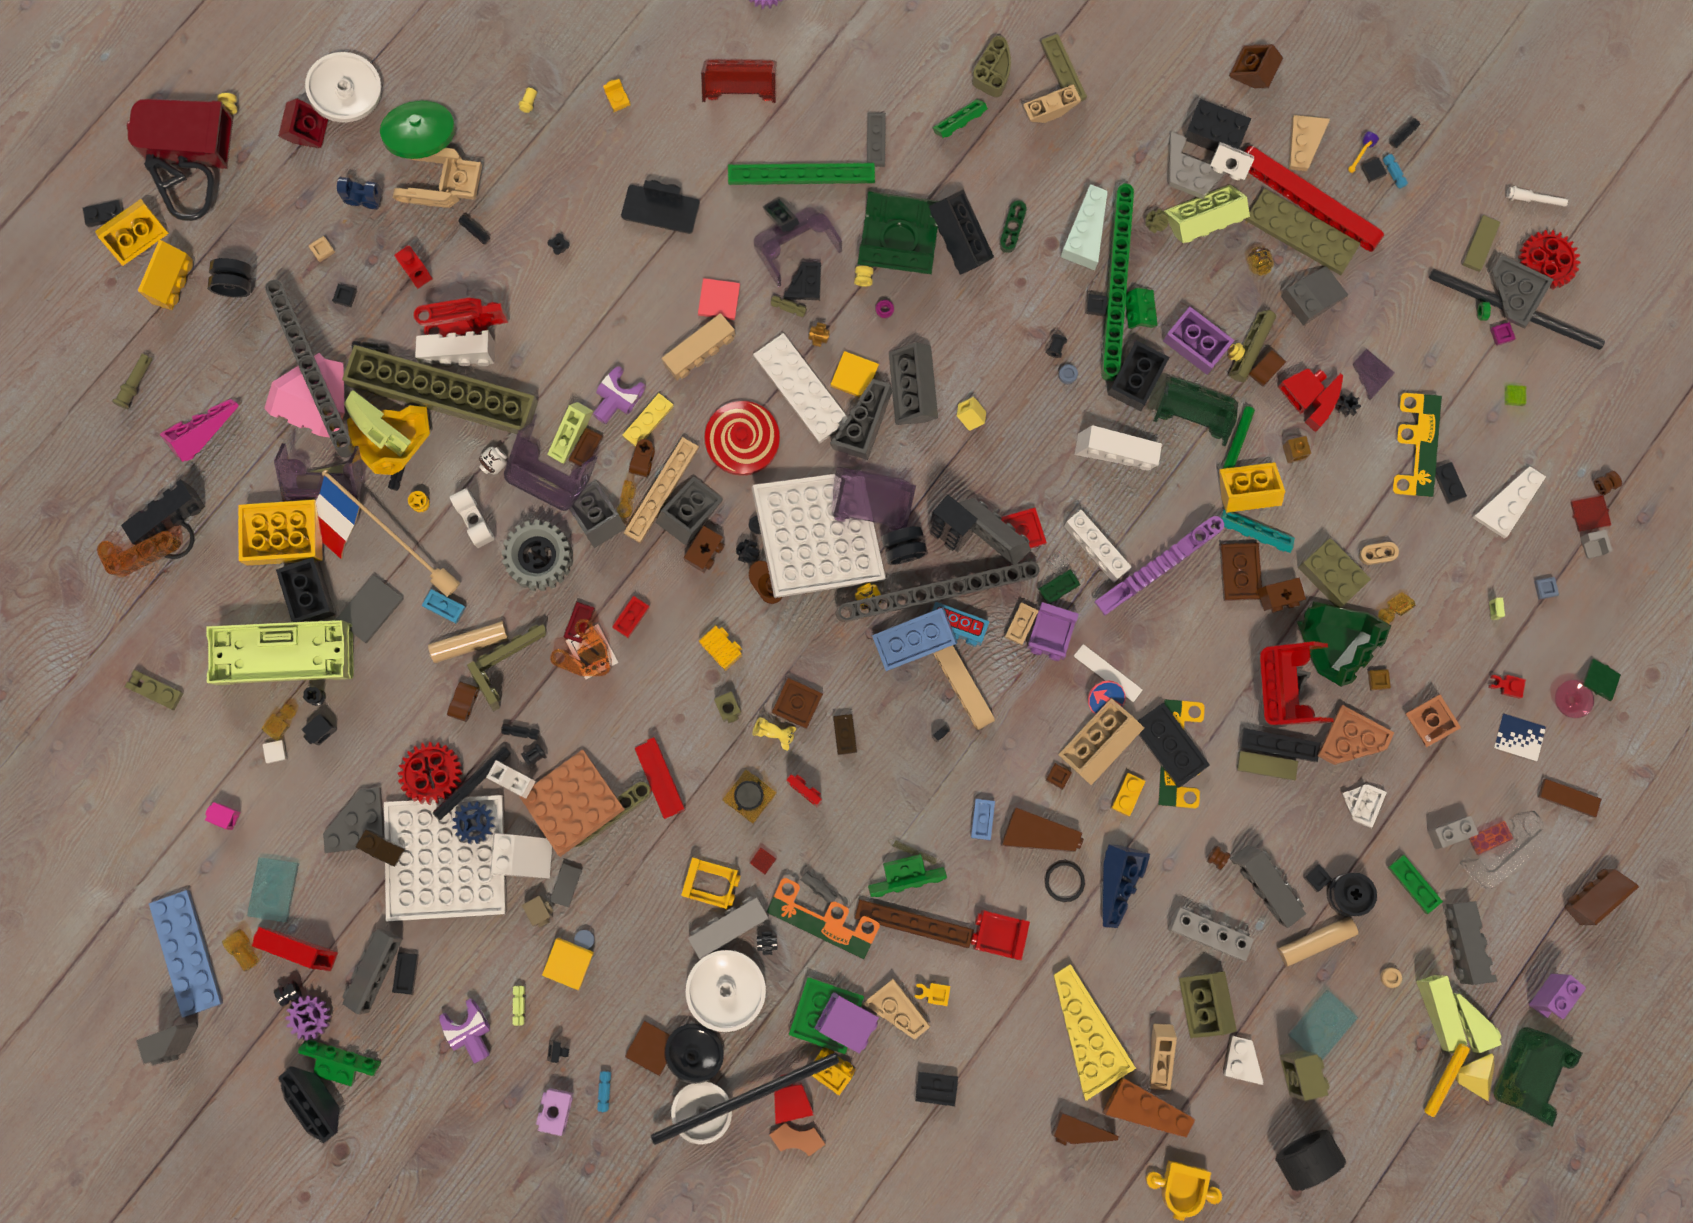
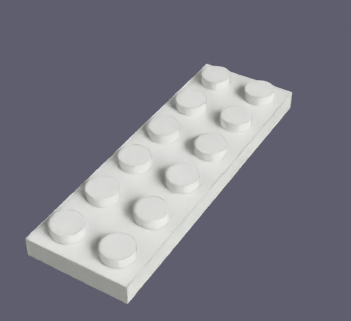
[753,333,848,444]

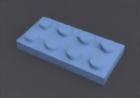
[872,607,957,671]

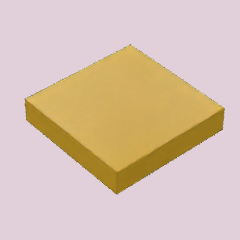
[831,351,879,398]
[542,938,594,990]

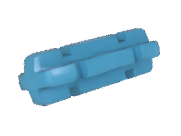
[1383,154,1408,189]
[597,1071,611,1112]

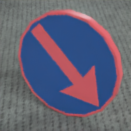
[1088,680,1125,714]

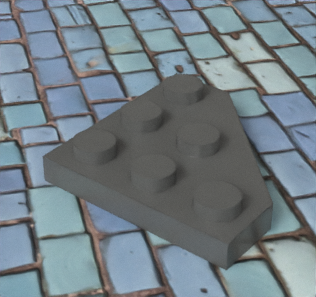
[1491,255,1554,329]
[323,787,385,853]

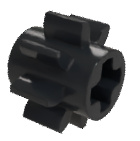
[1336,393,1361,417]
[736,539,760,564]
[757,931,777,955]

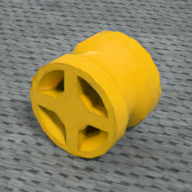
[408,491,430,513]

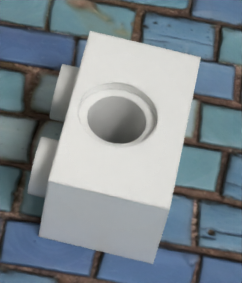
[1210,142,1254,181]

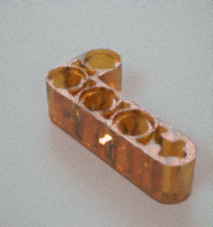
[97,531,181,578]

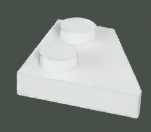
[1224,1036,1263,1085]

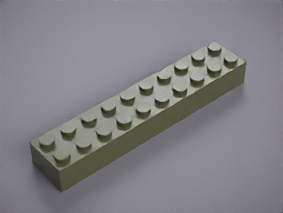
[342,345,538,437]

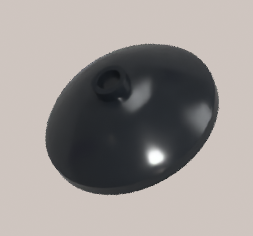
[664,1024,724,1084]

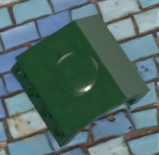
[858,191,938,275]

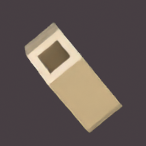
[1023,84,1081,123]

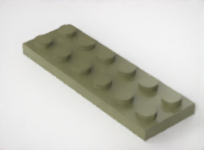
[1245,188,1361,276]

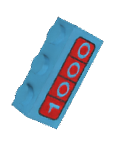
[932,602,990,647]

